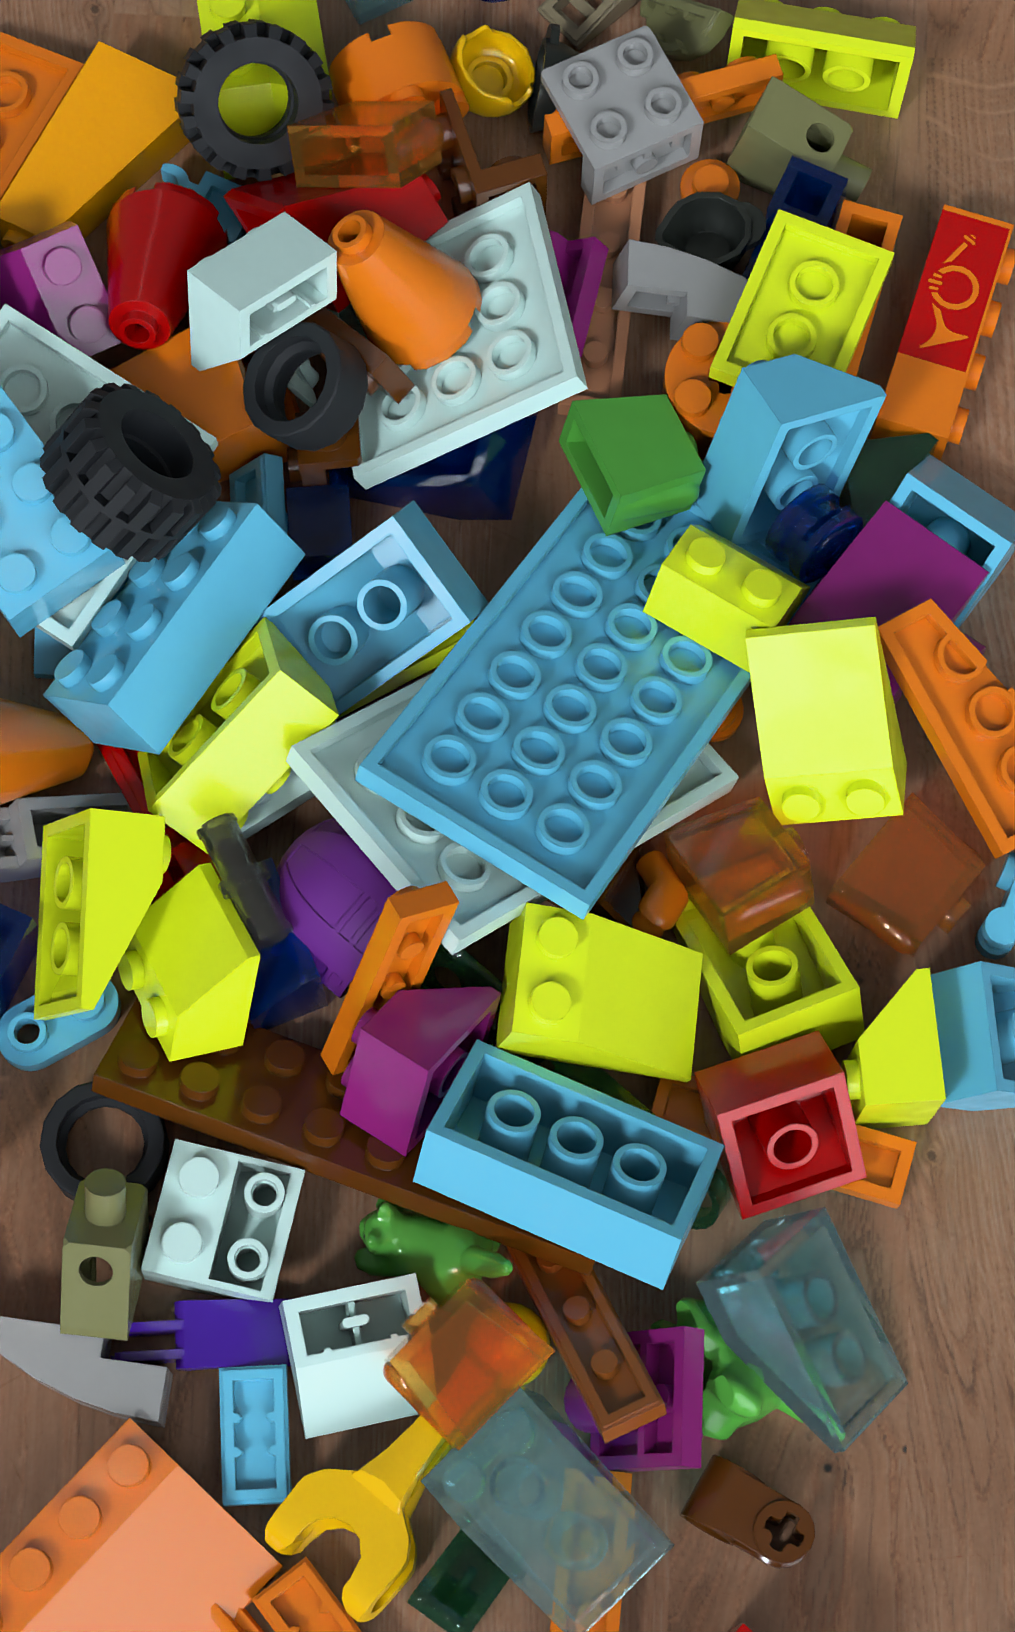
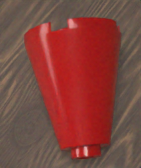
[106,182,229,350]

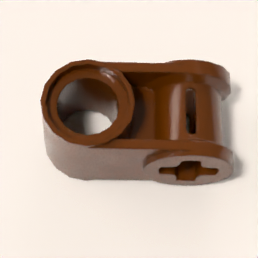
[680,1455,815,1569]

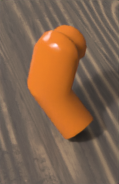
[632,850,688,938]

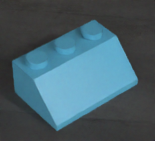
[696,354,887,545]

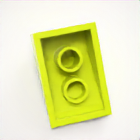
[745,617,907,826]
[34,808,171,1020]
[672,856,865,1059]
[495,902,703,1083]

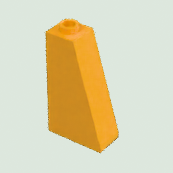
[0,41,190,248]

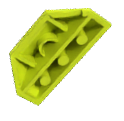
[197,0,332,180]

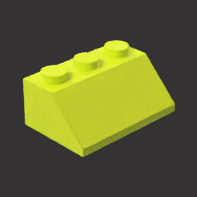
[727,0,916,119]
[137,617,339,854]

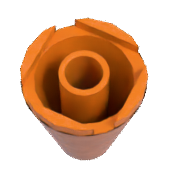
[327,210,482,370]
[0,698,94,805]

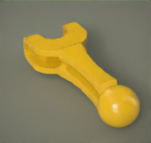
[265,1302,550,1623]

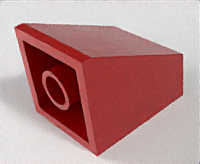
[223,156,449,313]

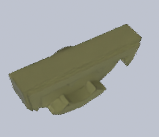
[640,0,735,62]

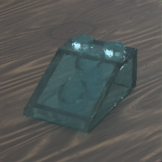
[696,1207,908,1453]
[421,1384,675,1632]

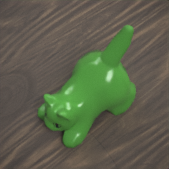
[354,1198,513,1314]
[650,1295,828,1440]

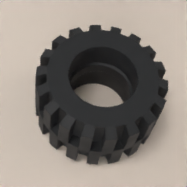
[174,19,334,181]
[40,382,222,562]

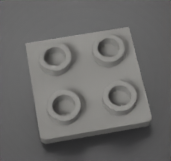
[541,26,704,205]

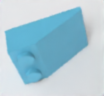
[251,500,489,715]

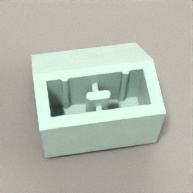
[187,211,337,371]
[141,1139,305,1302]
[279,1273,436,1439]

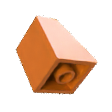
[110,328,300,482]

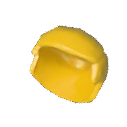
[450,25,535,117]

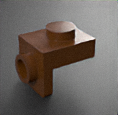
[287,412,362,506]

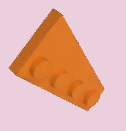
[0,32,84,201]
[878,599,1015,859]

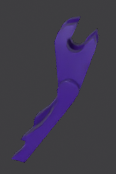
[110,1298,295,1371]

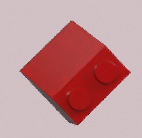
[694,1030,867,1220]

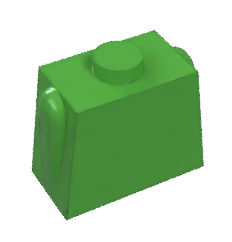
[559,394,706,536]

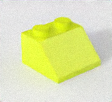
[643,524,810,673]
[118,863,261,1062]
[841,968,946,1129]

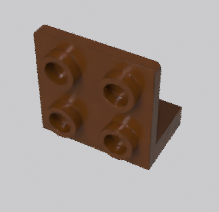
[432,88,548,218]

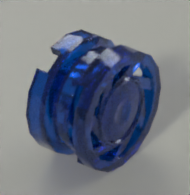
[765,484,863,584]

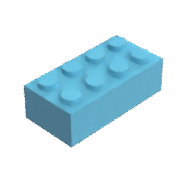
[0,386,126,637]
[43,501,306,755]
[413,1039,725,1290]

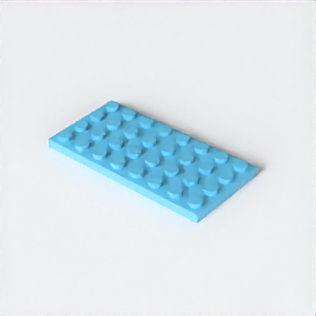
[355,487,826,920]

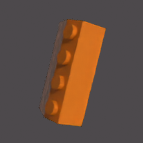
[0,1418,284,1632]

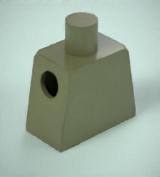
[726,76,872,208]
[60,1168,149,1341]

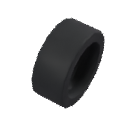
[243,322,368,451]
[40,1081,170,1201]

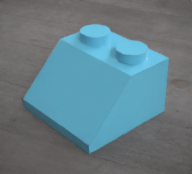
[889,454,1015,629]
[931,961,1015,1111]

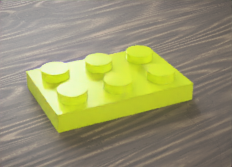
[709,209,895,387]

